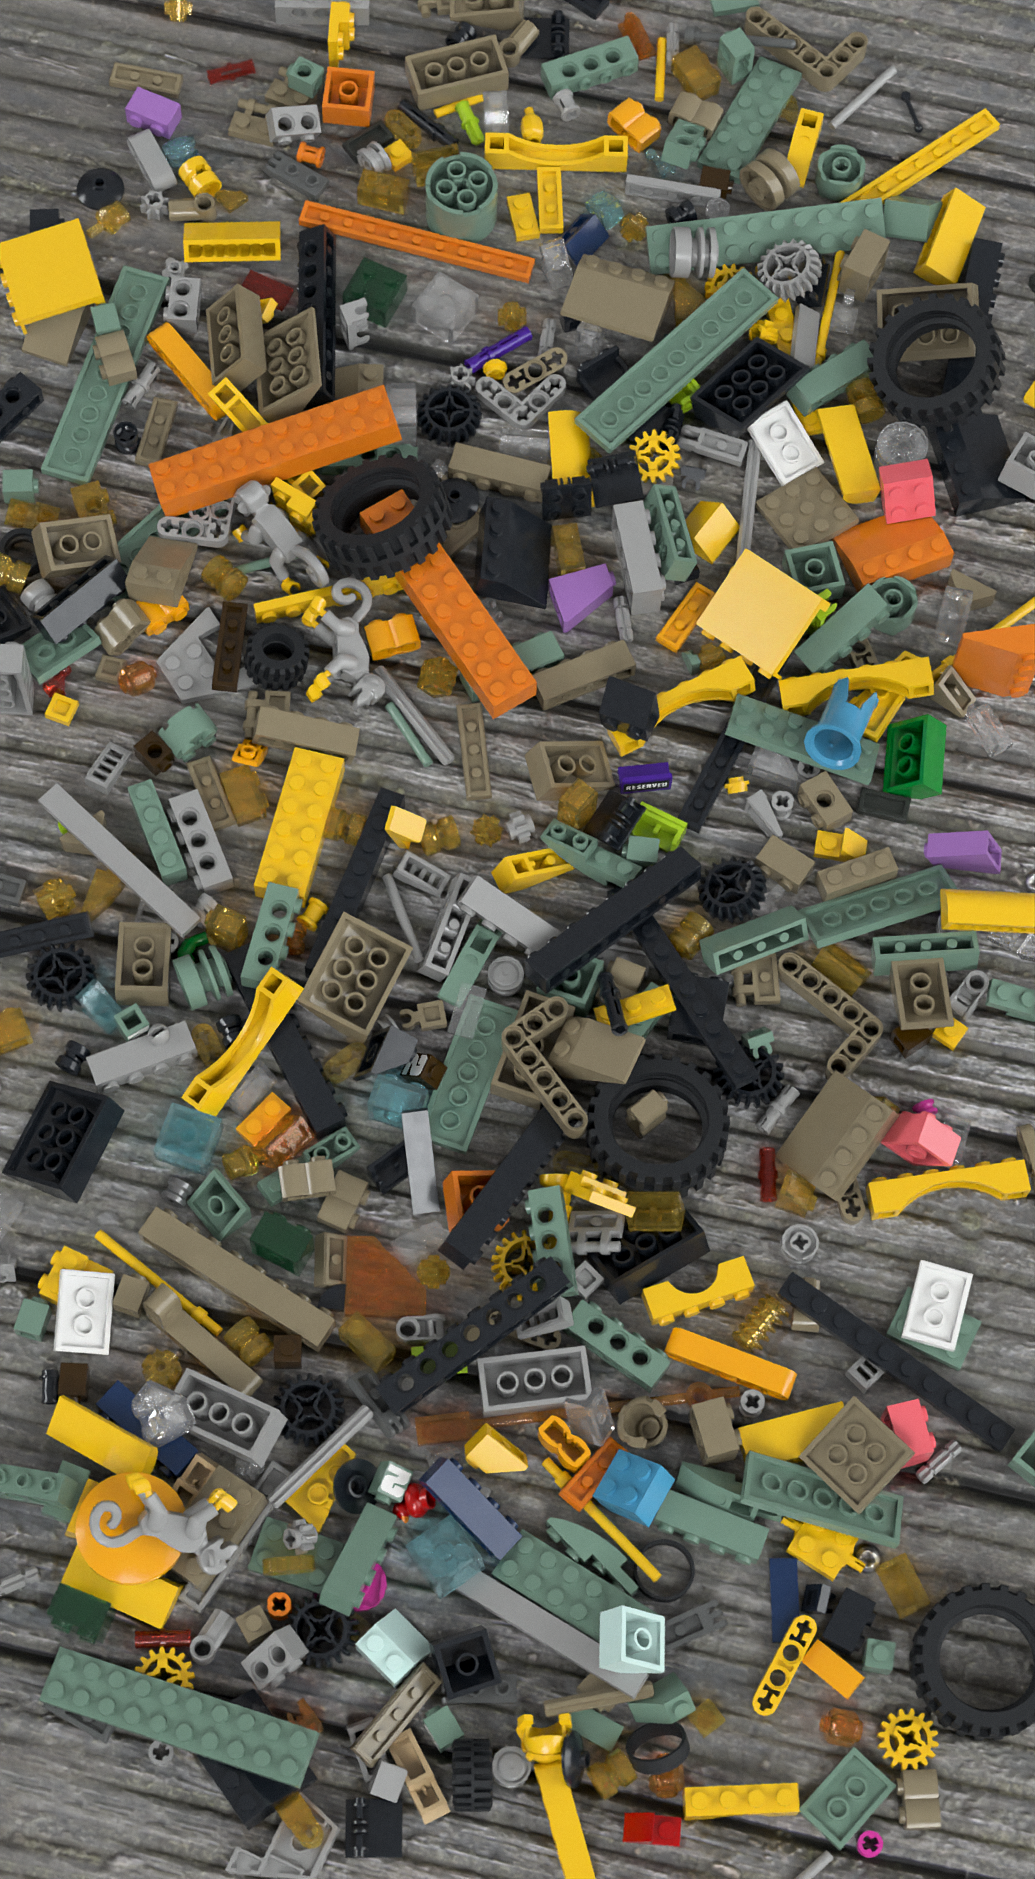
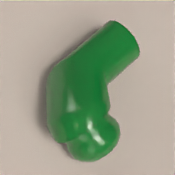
[177,931,209,961]

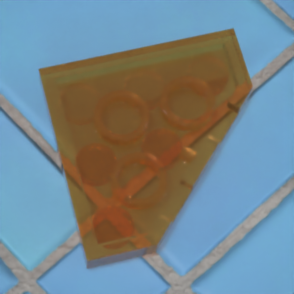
[345,1236,426,1318]

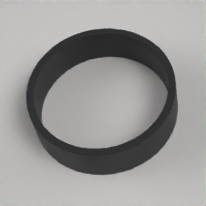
[633,1539,695,1603]
[626,1722,690,1775]

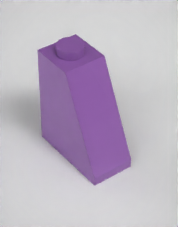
[548,563,616,633]
[924,830,1002,874]

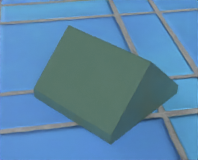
[883,195,942,242]
[186,1168,252,1242]

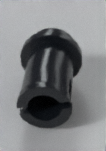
[39,1369,59,1405]

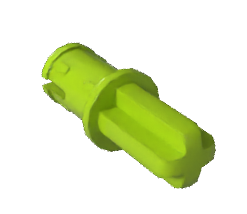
[455,100,485,146]

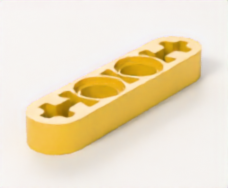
[751,1615,817,1716]

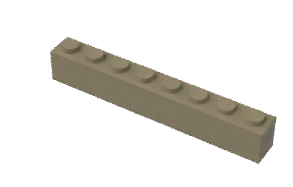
[138,1206,336,1352]

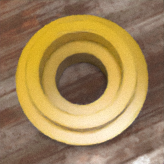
[483,359,507,381]
[724,776,750,794]

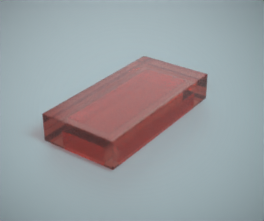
[241,270,294,312]

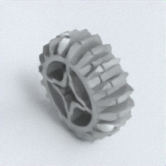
[757,238,822,302]

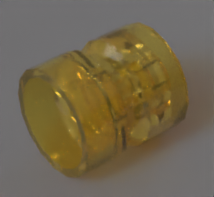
[845,378,886,424]
[0,553,31,595]
[201,554,248,601]
[324,807,367,846]
[420,815,461,857]
[668,911,714,960]
[223,1316,274,1368]
[585,1748,638,1801]

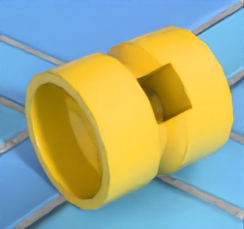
[178,156,222,198]

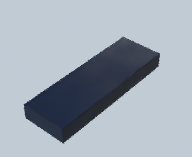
[769,1558,801,1643]

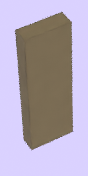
[109,62,184,99]
[135,396,178,467]
[186,755,236,832]

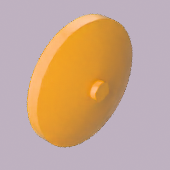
[76,1472,185,1585]

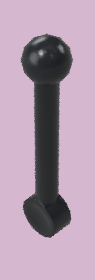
[901,91,923,133]

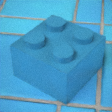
[593,1449,675,1527]

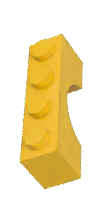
[641,1256,755,1326]
[682,1783,800,1820]

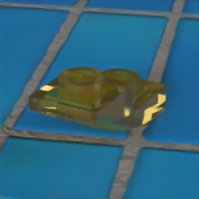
[4,498,61,530]

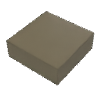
[95,654,127,686]

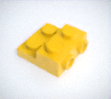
[328,1,355,67]
[271,477,318,536]
[564,1170,636,1218]
[37,1246,114,1305]

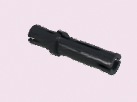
[397,99,459,152]
[597,972,629,1036]

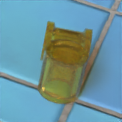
[275,1791,324,1849]

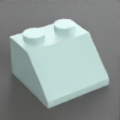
[599,1605,665,1673]
[355,1609,431,1688]

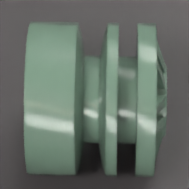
[172,945,233,1011]

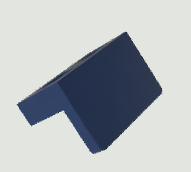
[551,214,609,267]

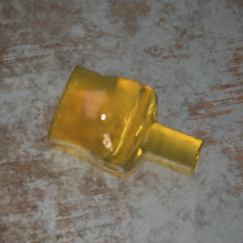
[86,200,131,239]
[222,1145,274,1180]

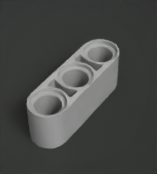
[126,129,177,192]

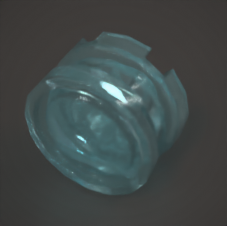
[162,136,199,167]

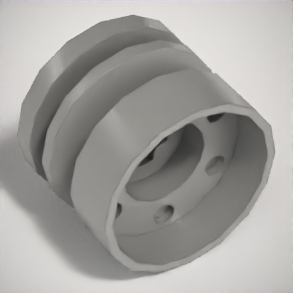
[669,226,719,278]

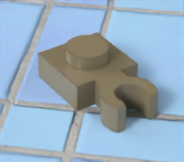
[400,1000,447,1032]

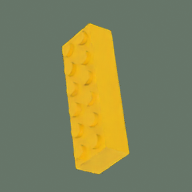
[254,747,345,908]

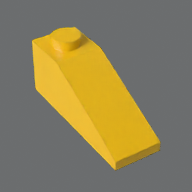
[491,848,575,894]

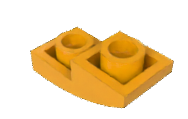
[232,739,268,767]
[801,1639,865,1700]

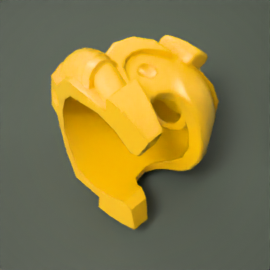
[516,1713,572,1763]

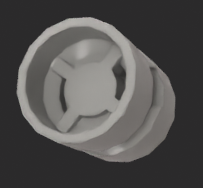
[20,579,57,612]

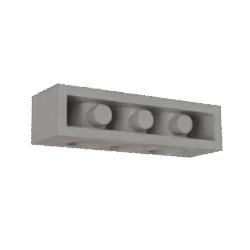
[275,0,370,25]
[166,789,234,896]
[416,873,472,982]

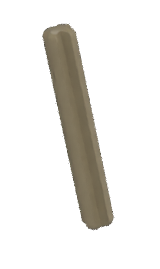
[543,1681,654,1717]

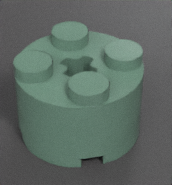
[815,144,866,201]
[872,576,918,636]
[158,703,218,763]

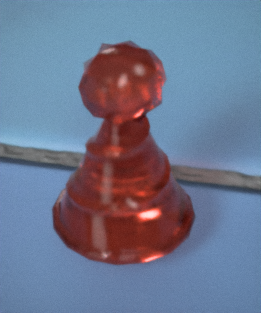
[42,666,72,698]

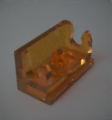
[251,1114,315,1170]
[287,1698,323,1733]

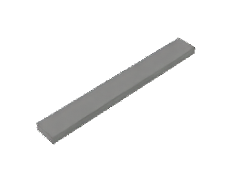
[38,783,201,938]
[447,1560,649,1699]

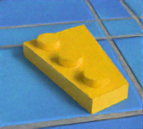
[285,1444,356,1534]

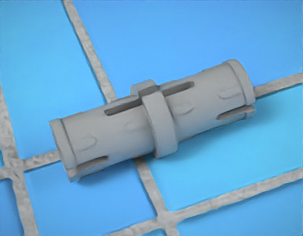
[121,361,161,410]
[755,1084,800,1135]

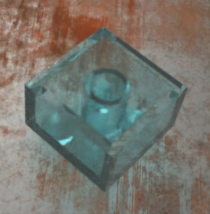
[368,1074,429,1130]
[153,1102,224,1176]
[405,1515,486,1599]

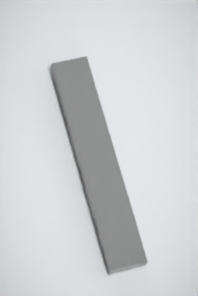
[178,1460,291,1614]

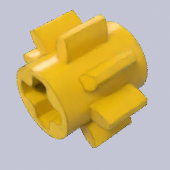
[749,319,779,346]

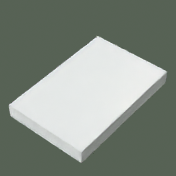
[747,400,825,486]
[901,1260,973,1352]
[53,1269,115,1355]

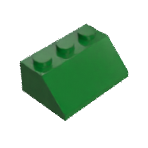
[883,714,947,799]

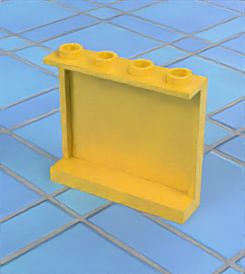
[0,218,106,335]
[696,548,831,680]

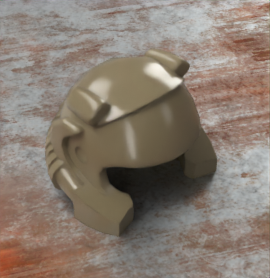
[617,1396,668,1450]

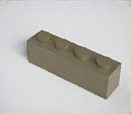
[448,442,551,502]
[532,639,636,711]
[252,706,360,765]

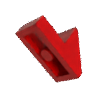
[623,1812,682,1848]

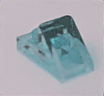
[75,979,123,1035]

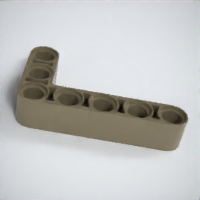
[744,6,868,92]
[777,952,883,1080]
[501,996,588,1139]
[143,1283,263,1397]

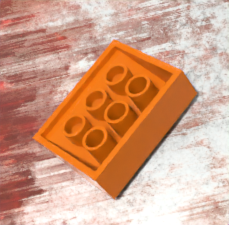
[831,515,954,593]
[952,624,1035,698]

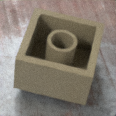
[837,229,891,303]
[688,1396,742,1467]

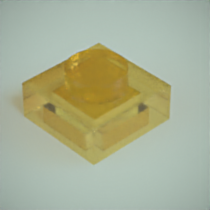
[686,1698,726,1739]

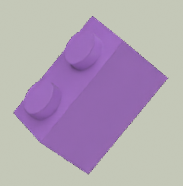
[125,87,182,139]

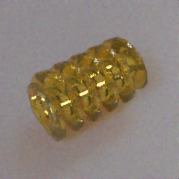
[731,1294,789,1353]

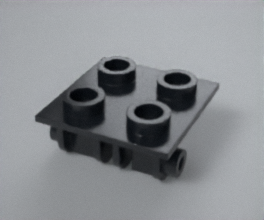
[522,10,570,59]
[628,403,685,451]
[586,450,644,508]
[540,475,592,521]
[583,789,647,851]
[345,1797,403,1858]

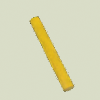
[655,37,667,102]
[433,90,501,118]

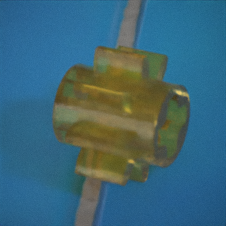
[164,0,192,21]
[619,212,649,243]
[498,301,527,332]
[697,642,726,672]
[470,814,504,847]
[417,1255,450,1289]

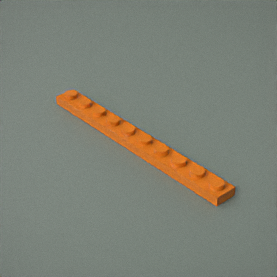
[299,200,535,284]

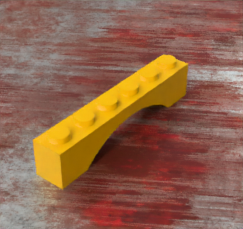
[485,132,628,172]
[208,377,326,500]
[607,656,756,757]
[778,657,934,716]
[181,966,304,1119]
[865,1157,1031,1220]

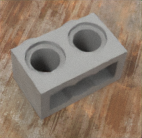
[266,104,321,145]
[163,277,202,333]
[241,1625,309,1690]

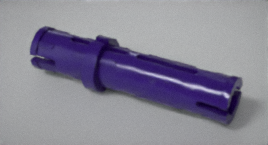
[464,326,533,374]

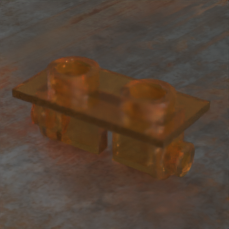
[617,12,657,61]

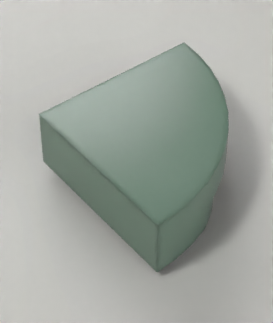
[681,649,701,676]

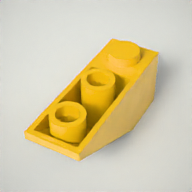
[787,108,824,188]

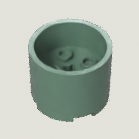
[425,152,498,243]

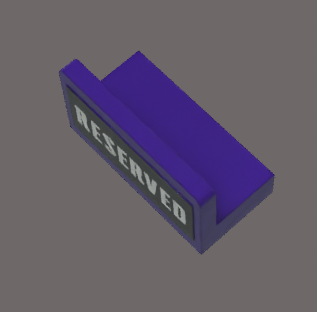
[617,762,673,794]

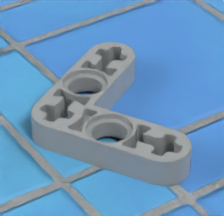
[475,374,566,431]
[157,497,236,548]

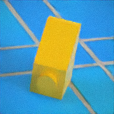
[464,1423,528,1473]

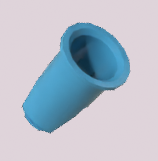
[804,677,879,770]

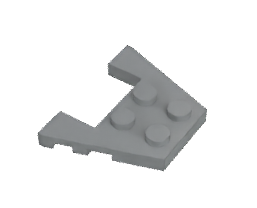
[156,607,259,704]
[225,1792,340,1879]

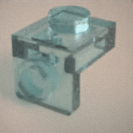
[585,191,625,230]

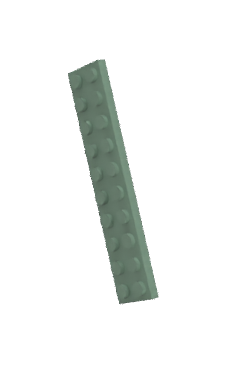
[645,197,886,275]
[41,265,170,487]
[574,268,778,454]
[39,1647,319,1789]

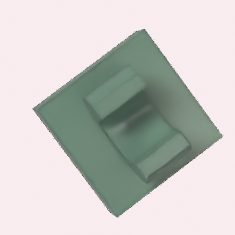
[741,1026,775,1058]

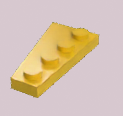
[848,651,918,743]

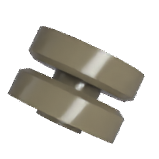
[739,148,800,211]

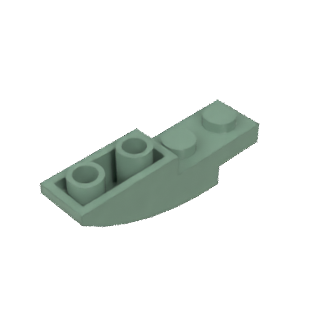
[541,819,642,888]
[437,919,503,1009]
[985,978,1035,1022]
[256,1127,360,1207]
[675,1461,782,1522]
[546,1517,639,1597]

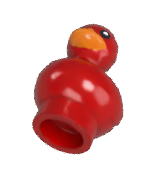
[392,1483,436,1523]

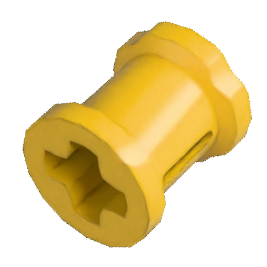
[296,897,329,932]

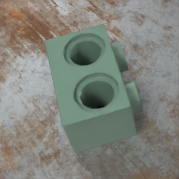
[716,27,755,85]
[661,119,706,169]

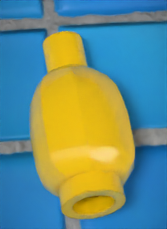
[521,107,544,143]

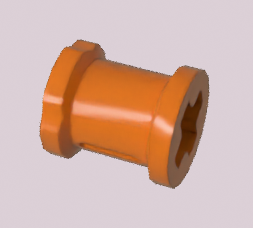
[296,141,326,168]
[267,1592,293,1621]

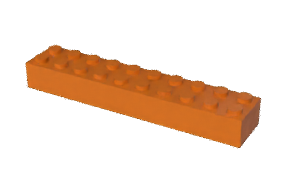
[148,384,402,517]
[360,489,537,719]

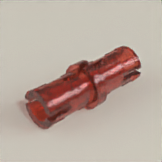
[206,58,256,85]
[757,1147,779,1203]
[135,1628,191,1650]

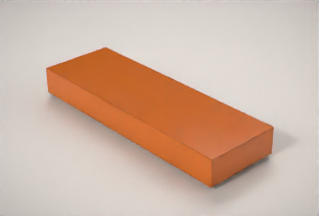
[559,1436,630,1513]

